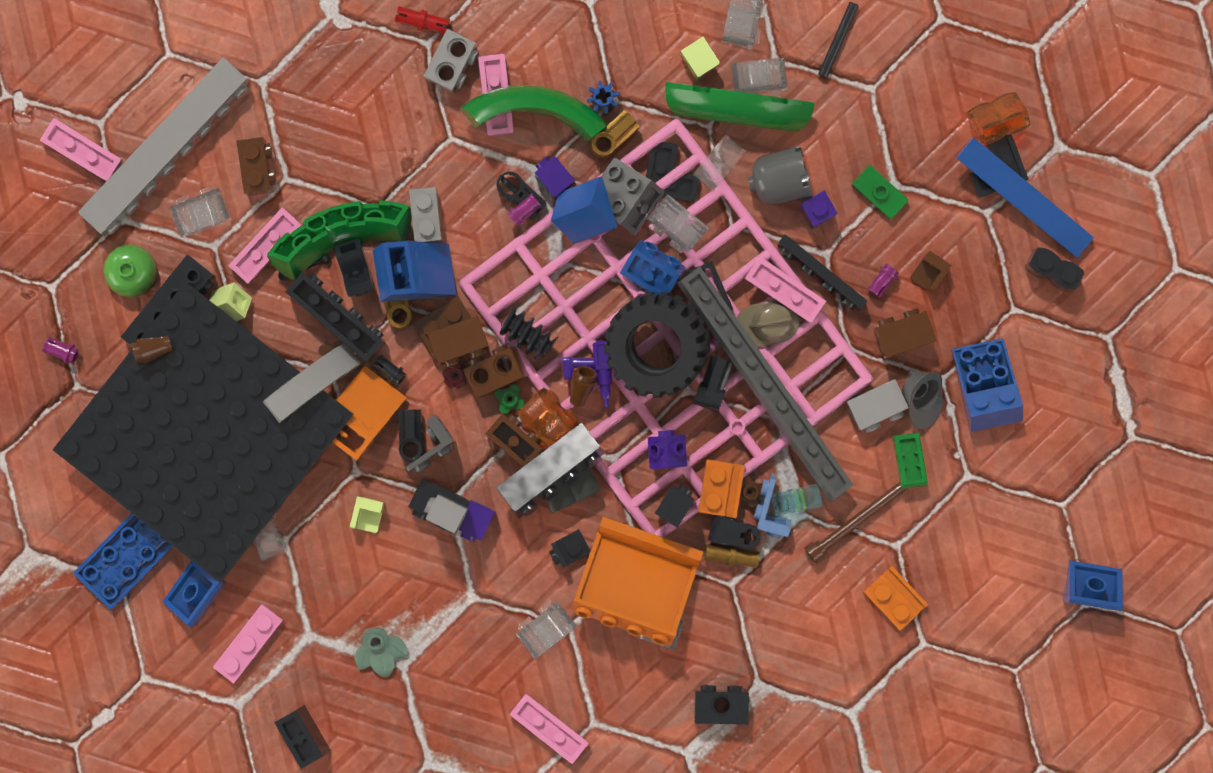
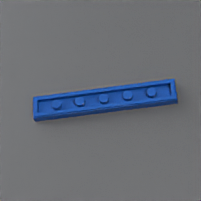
[955,137,1094,258]

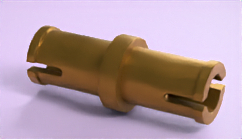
[704,544,760,568]

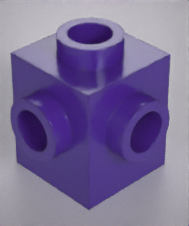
[647,430,687,469]

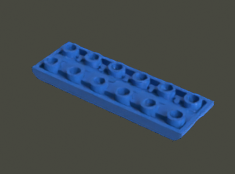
[73,513,174,610]

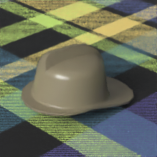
[737,300,799,346]

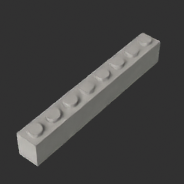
[78,57,249,236]

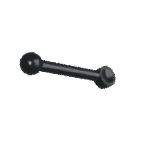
[278,254,331,281]

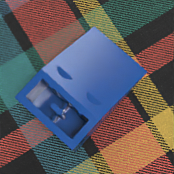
[373,241,457,302]
[952,338,1023,432]

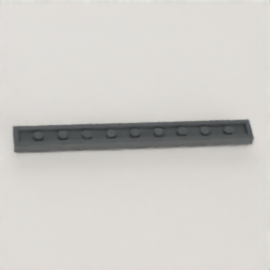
[677,267,853,501]

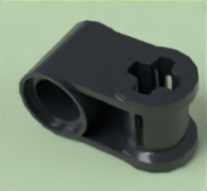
[708,515,760,549]

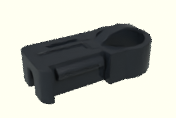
[496,171,547,219]

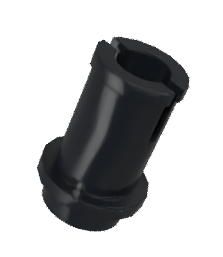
[371,354,406,386]

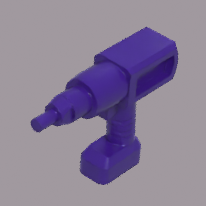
[562,340,612,407]

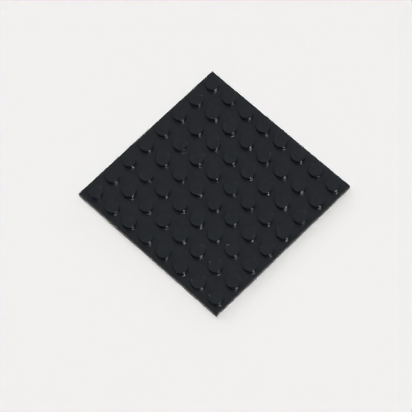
[52,282,354,583]

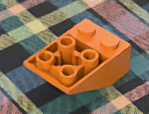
[332,366,407,461]

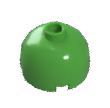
[103,244,158,298]

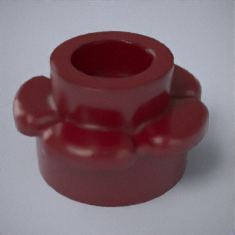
[442,364,467,388]

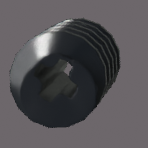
[500,305,559,362]

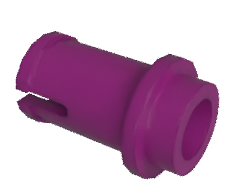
[507,193,542,226]
[867,263,899,298]
[43,337,79,364]

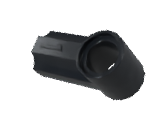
[693,355,733,412]
[398,409,424,463]

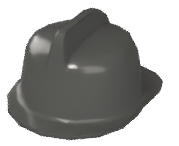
[902,370,943,429]

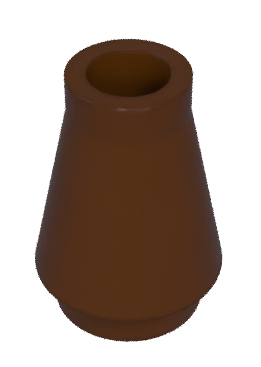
[131,336,173,365]
[569,366,598,407]

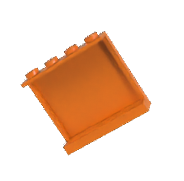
[570,517,703,645]

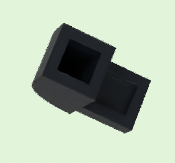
[334,238,374,297]

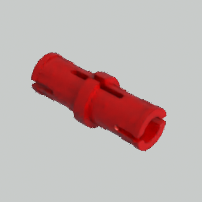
[395,6,450,35]

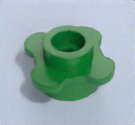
[495,384,525,414]

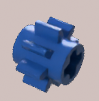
[587,80,619,114]

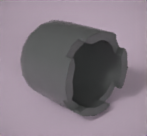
[748,145,813,205]

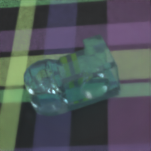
[771,483,824,515]

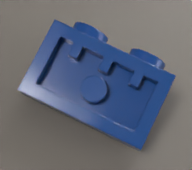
[620,240,686,294]

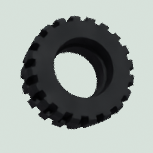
[604,291,710,398]

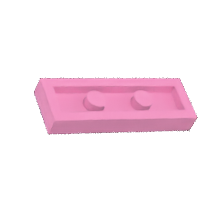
[478,54,514,137]
[40,118,123,181]
[228,207,302,284]
[745,257,826,323]
[213,604,283,683]
[510,693,589,764]

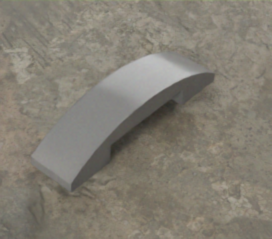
[263,343,361,423]

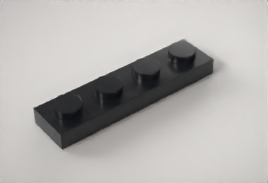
[777,234,868,311]

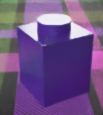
[535,156,575,199]
[800,190,838,229]
[459,500,496,543]

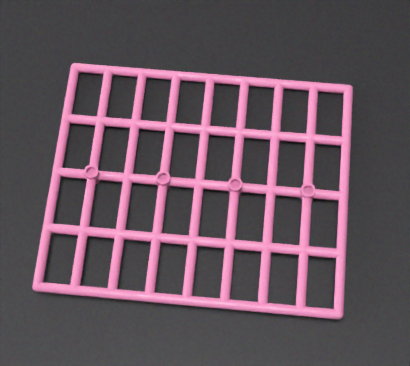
[459,119,873,538]

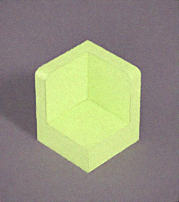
[680,37,719,81]
[209,282,252,321]
[350,496,385,533]

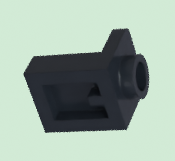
[549,529,591,568]

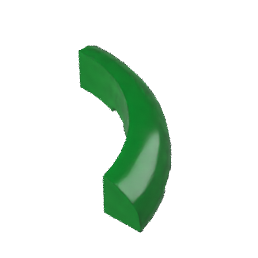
[665,82,815,132]
[459,85,607,142]
[267,200,412,281]

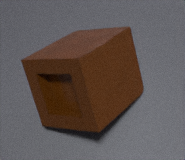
[910,251,952,293]

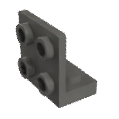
[601,158,665,236]
[406,415,456,473]

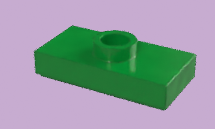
[852,165,909,220]
[892,432,928,489]

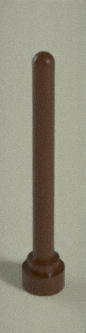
[804,482,908,565]

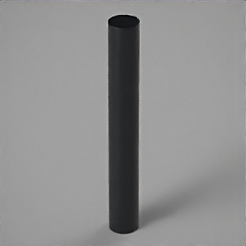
[818,2,859,78]

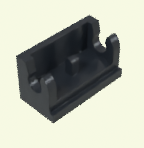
[274,705,331,769]

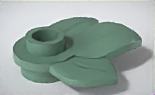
[355,627,408,678]

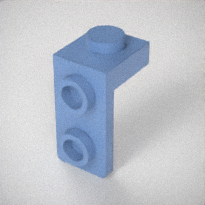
[753,473,791,538]

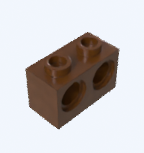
[463,344,529,399]

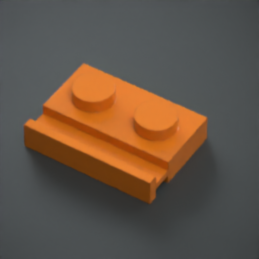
[698,459,745,518]
[863,566,928,631]

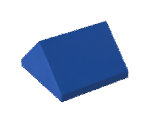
[550,177,618,243]
[162,561,227,627]
[1063,561,1123,611]

